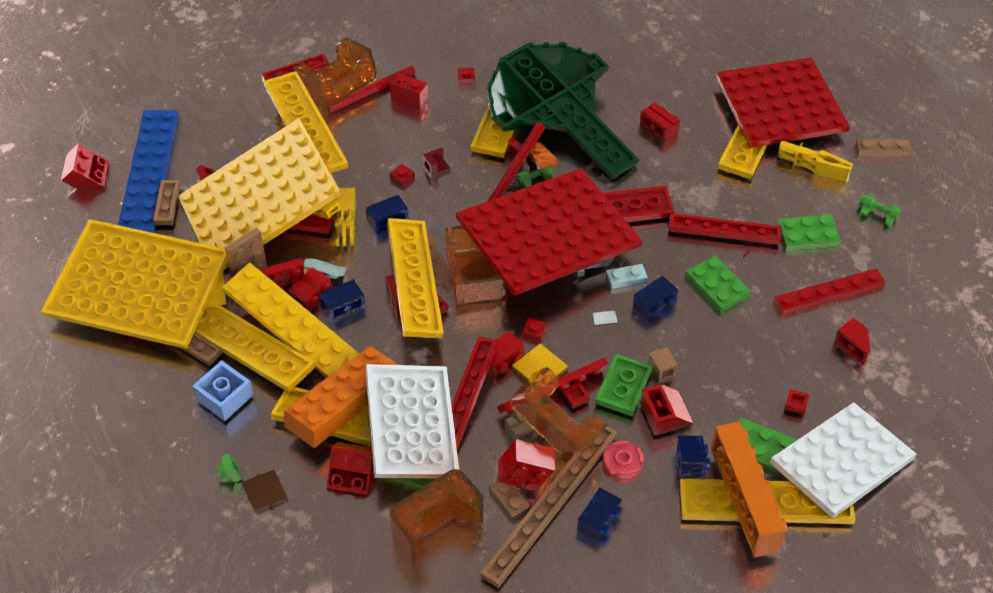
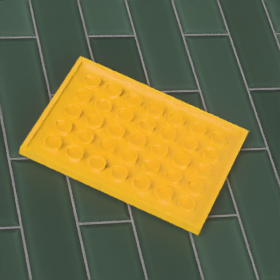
[178,118,342,271]
[41,219,227,349]

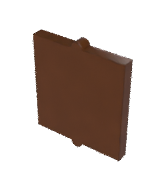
[241,469,288,513]

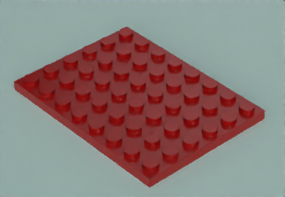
[456,168,643,296]

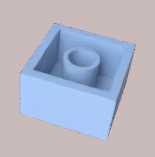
[192,360,253,421]

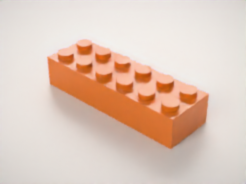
[284,346,399,448]
[711,421,787,558]

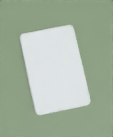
[592,311,618,325]

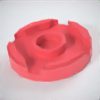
[602,440,644,479]

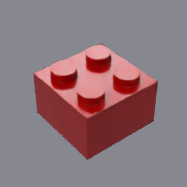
[498,439,555,491]

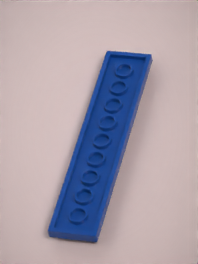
[118,110,179,233]

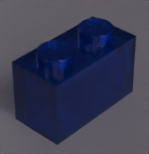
[366,195,409,234]
[633,276,678,320]
[319,279,366,322]
[676,435,710,479]
[577,487,623,542]

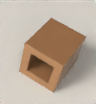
[648,347,678,382]

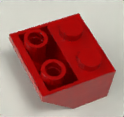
[61,144,109,189]
[640,384,693,435]
[326,442,374,495]

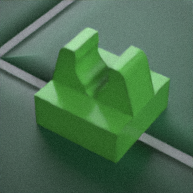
[215,454,242,483]

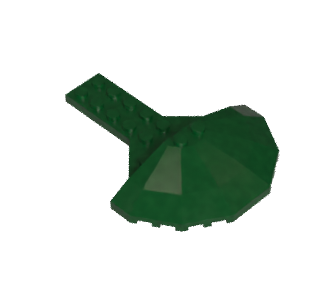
[487,42,639,180]

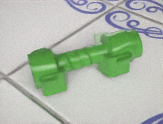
[515,166,555,188]
[859,195,901,228]

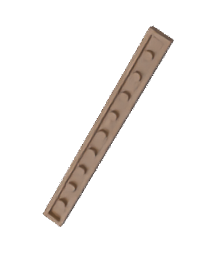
[480,422,617,588]

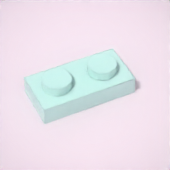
[304,258,346,279]
[606,264,648,289]

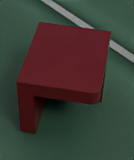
[423,148,450,178]

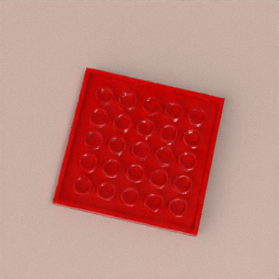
[716,57,850,148]

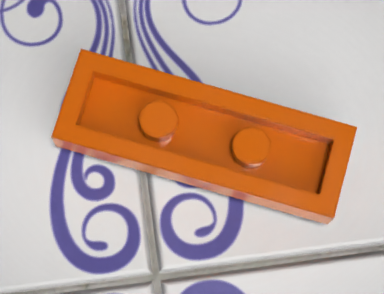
[528,142,557,169]

